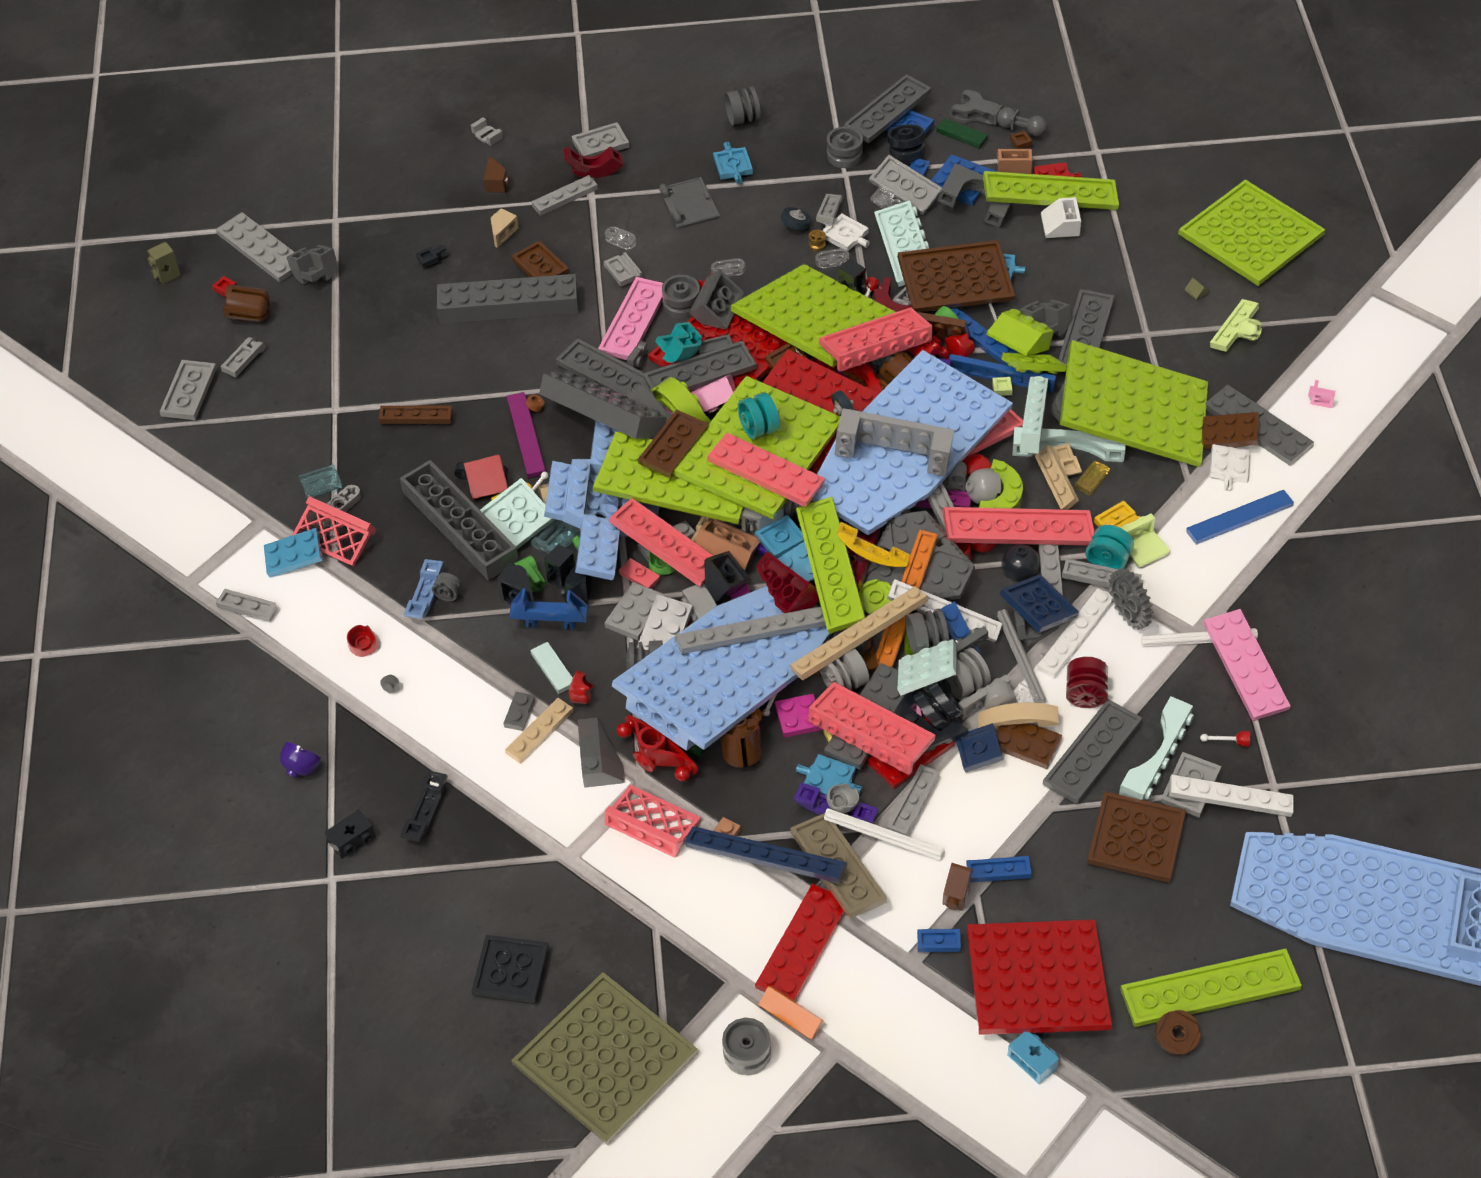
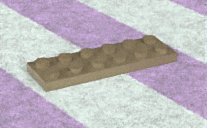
[790,813,887,919]

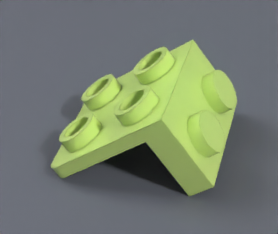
[1121,514,1170,567]

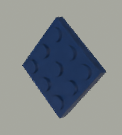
[1000,574,1079,633]

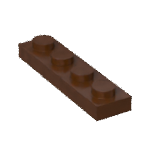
[379,406,453,424]

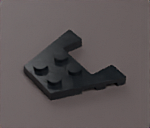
[894,690,968,754]

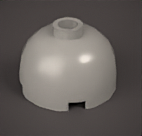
[966,468,1001,505]

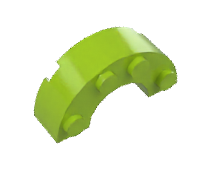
[651,377,711,423]
[979,459,1023,509]

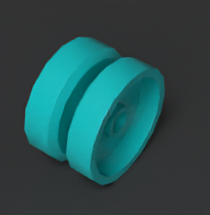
[738,392,780,439]
[1085,525,1134,569]

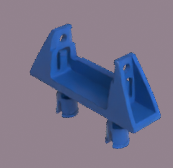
[509,588,588,630]

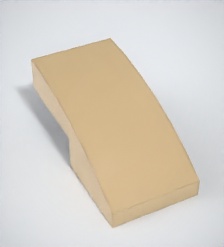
[1053,443,1082,477]

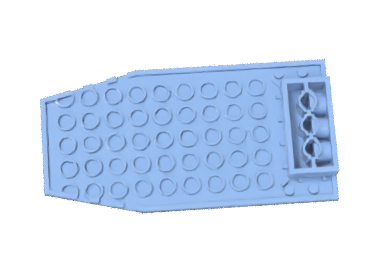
[812,350,1013,535]
[612,586,832,751]
[1230,832,1481,986]

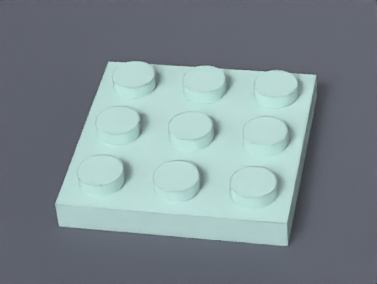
[480,478,555,549]
[897,639,956,695]

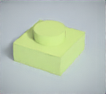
[992,377,1012,396]

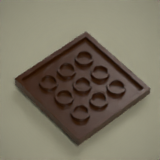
[1087,791,1186,883]

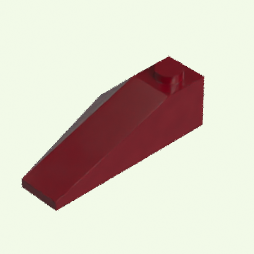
[756,552,819,613]

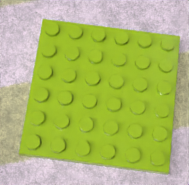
[1178,180,1325,286]

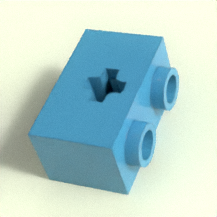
[1007,1032,1059,1085]

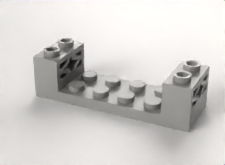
[835,408,954,476]

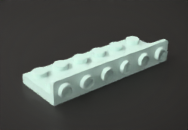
[874,201,929,287]

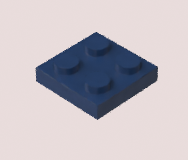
[956,723,1004,773]

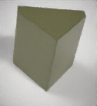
[1185,278,1210,300]

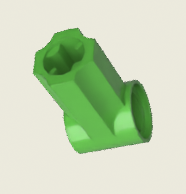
[514,556,546,593]

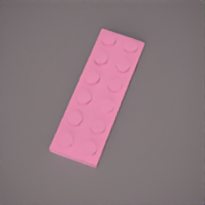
[598,277,663,360]
[1203,609,1290,721]

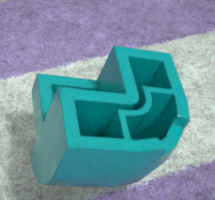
[655,322,702,363]

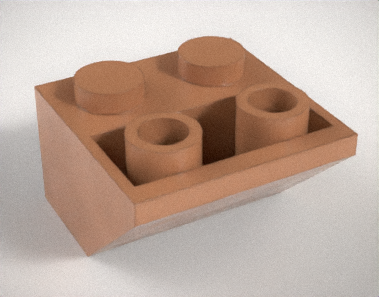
[996,149,1032,174]

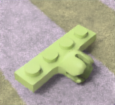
[1210,299,1262,352]

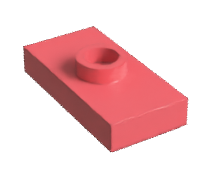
[619,558,660,589]

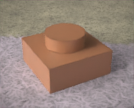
[713,817,741,836]

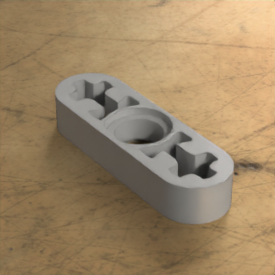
[320,485,361,526]

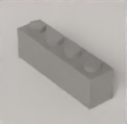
[681,583,717,623]

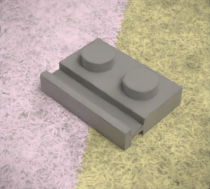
[604,252,642,287]

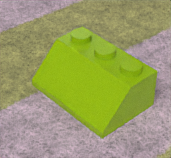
[987,309,1054,356]

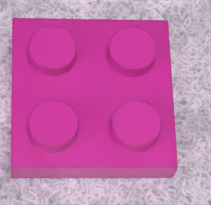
[775,694,823,738]

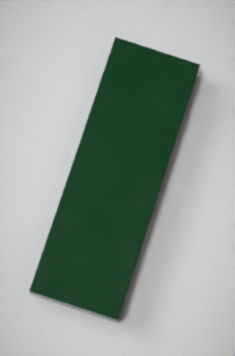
[936,118,988,149]

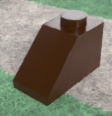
[483,157,509,193]
[942,862,972,911]

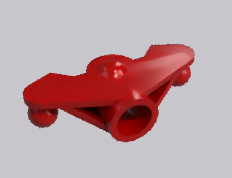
[616,715,699,782]

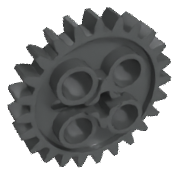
[1108,568,1154,630]

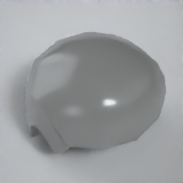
[826,783,860,814]

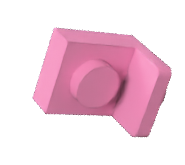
[1308,380,1336,408]

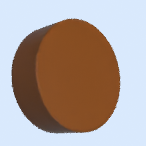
[526,394,545,412]

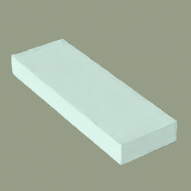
[530,642,572,694]

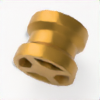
[809,230,826,251]

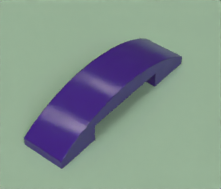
[794,782,878,824]

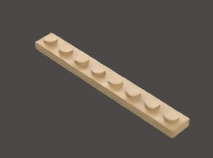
[790,586,928,680]

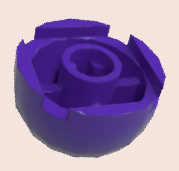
[280,742,322,778]

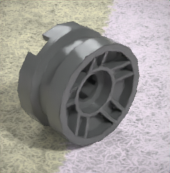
[432,573,462,601]

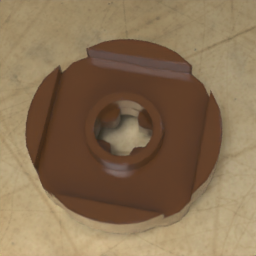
[1155,1010,1201,1056]

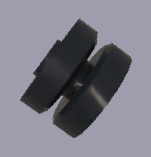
[888,124,925,162]
[913,681,963,730]

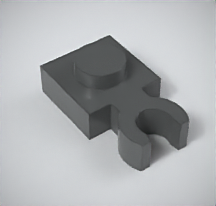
[627,341,648,369]

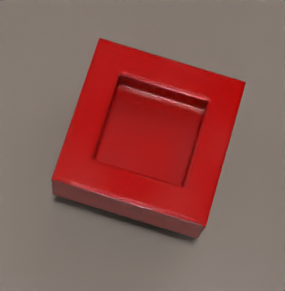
[212,276,237,298]

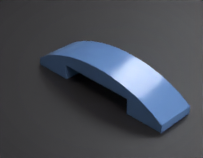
[404,559,444,619]

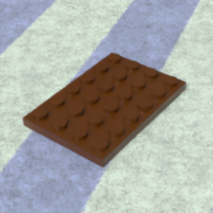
[897,240,1015,312]

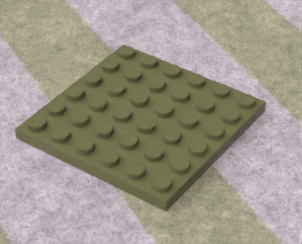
[511,972,698,1145]

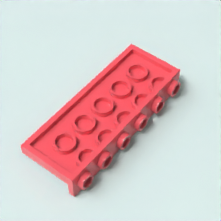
[819,307,932,372]
[808,682,935,775]

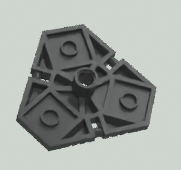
[863,511,975,601]

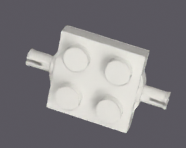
[820,214,870,252]
[1209,444,1249,491]

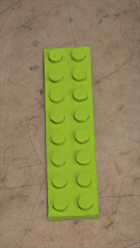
[983,171,1119,210]
[796,496,865,634]
[1120,949,1302,1027]

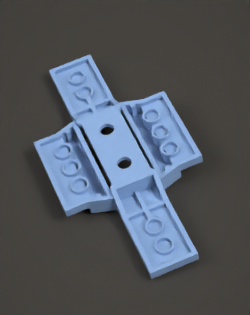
[544,420,659,580]

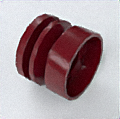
[1066,656,1108,708]

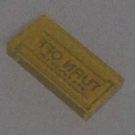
[1075,460,1110,496]

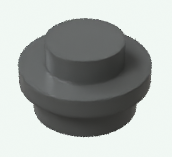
[380,674,399,693]

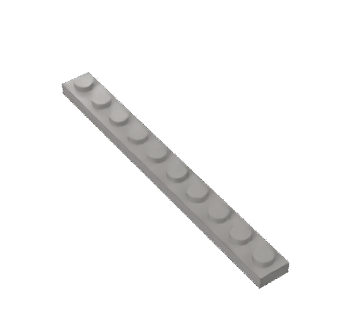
[675,607,826,654]

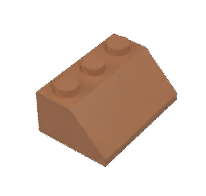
[695,518,760,571]

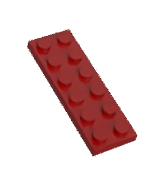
[755,884,845,1002]

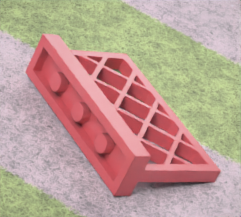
[292,496,377,567]
[604,785,701,858]

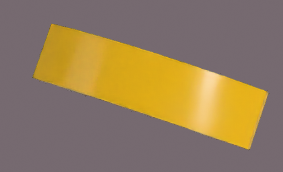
[837,522,910,567]

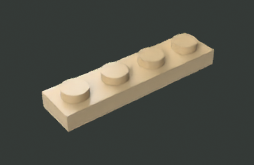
[1035,445,1079,510]
[505,698,573,764]

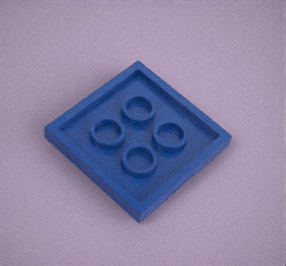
[931,154,996,206]

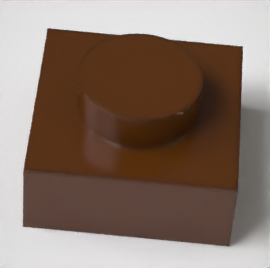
[1010,131,1032,149]

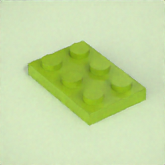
[1002,353,1067,374]

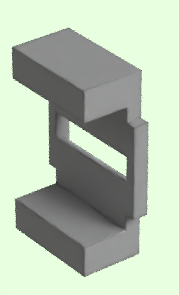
[471,118,503,146]

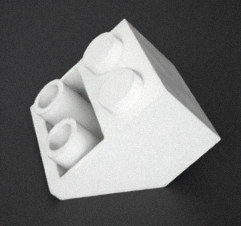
[1041,197,1081,238]

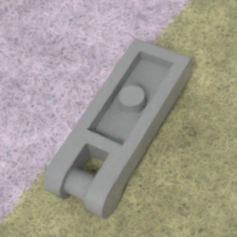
[221,337,265,377]

